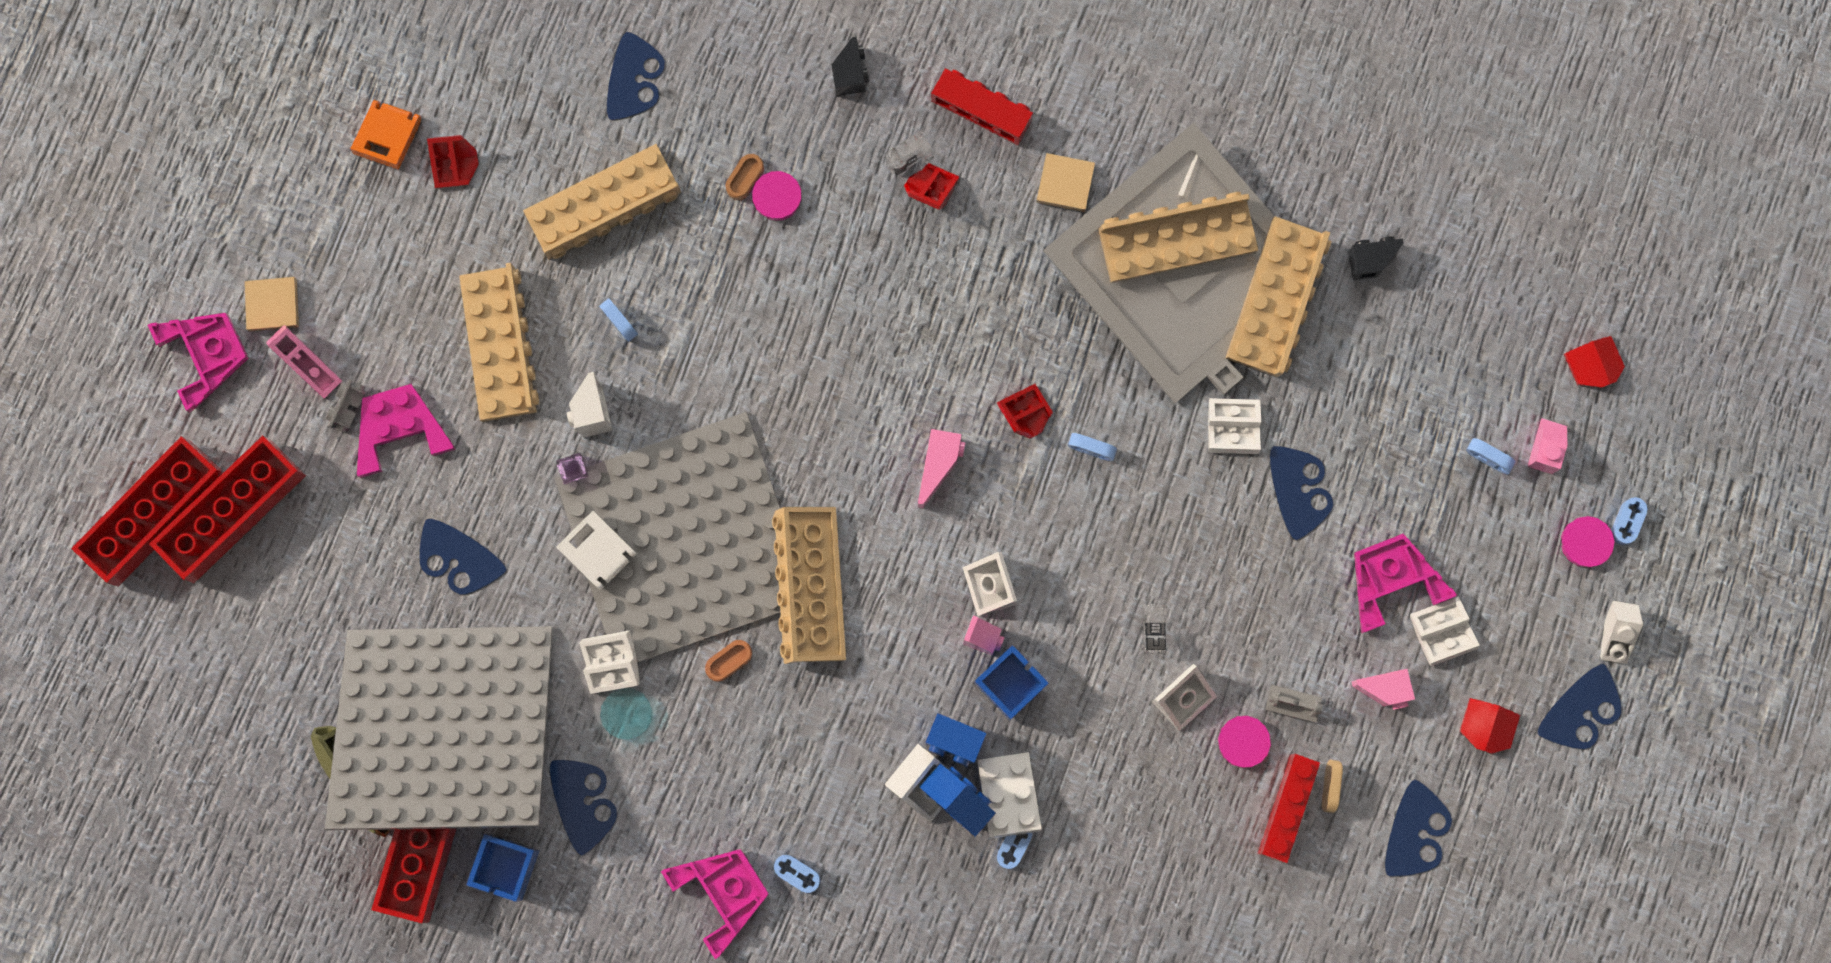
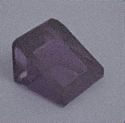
[556,453,589,485]

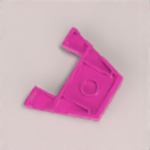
[147,313,249,413]
[357,384,455,478]
[1354,533,1457,633]
[661,849,769,959]

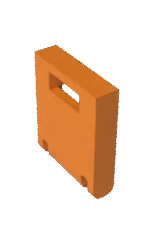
[350,100,422,170]

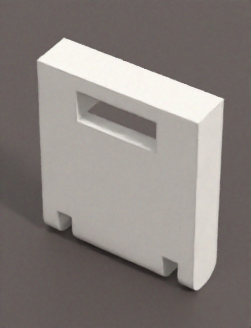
[556,511,637,591]

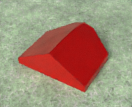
[427,135,479,188]
[904,163,960,210]
[1564,336,1625,388]
[997,384,1053,439]
[1459,698,1520,754]

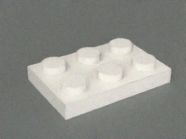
[977,752,1042,839]

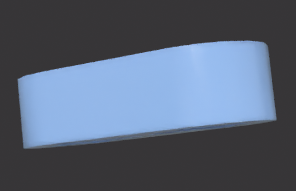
[599,298,638,342]
[1068,433,1117,461]
[1466,438,1516,474]
[1612,497,1647,545]
[997,833,1033,869]
[774,855,820,893]

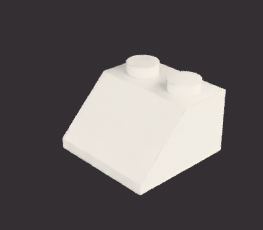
[567,372,613,438]
[885,744,962,823]

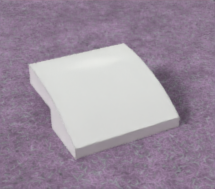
[1208,398,1261,454]
[1410,597,1480,666]
[579,630,639,694]

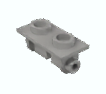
[325,379,366,433]
[1265,685,1323,723]

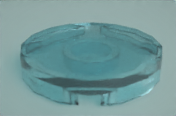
[600,688,653,740]

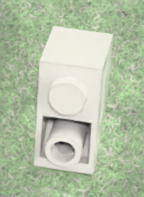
[1600,601,1643,664]

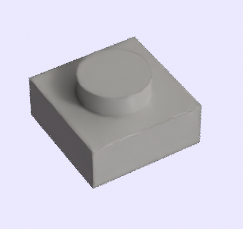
[1207,359,1244,396]

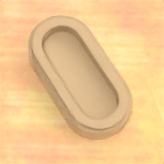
[1322,760,1343,813]

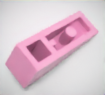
[266,325,342,399]
[918,429,965,508]

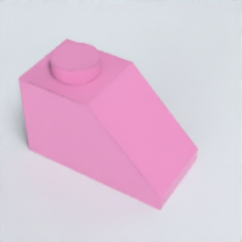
[1527,418,1568,474]
[963,616,1005,655]
[1352,669,1415,710]

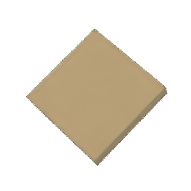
[1036,153,1095,212]
[245,277,299,332]

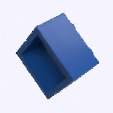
[974,645,1049,721]
[925,713,986,767]
[920,763,996,837]
[466,834,540,902]

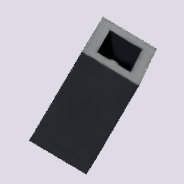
[831,37,869,97]
[1348,236,1404,280]

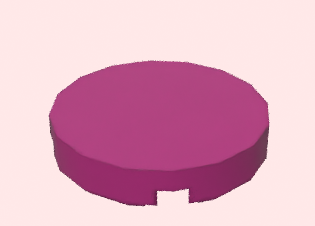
[752,171,802,221]
[1561,516,1615,568]
[1218,716,1271,768]

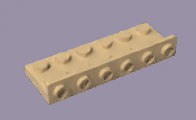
[523,144,682,260]
[1098,192,1258,283]
[1225,216,1331,377]
[459,263,539,422]
[772,507,846,664]

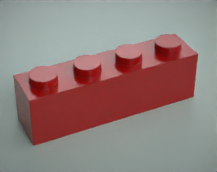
[931,68,1033,145]
[1257,754,1320,863]

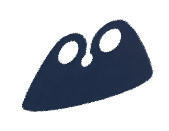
[607,32,665,120]
[1270,446,1333,540]
[419,519,506,594]
[1537,664,1621,749]
[550,760,617,856]
[1385,779,1452,876]

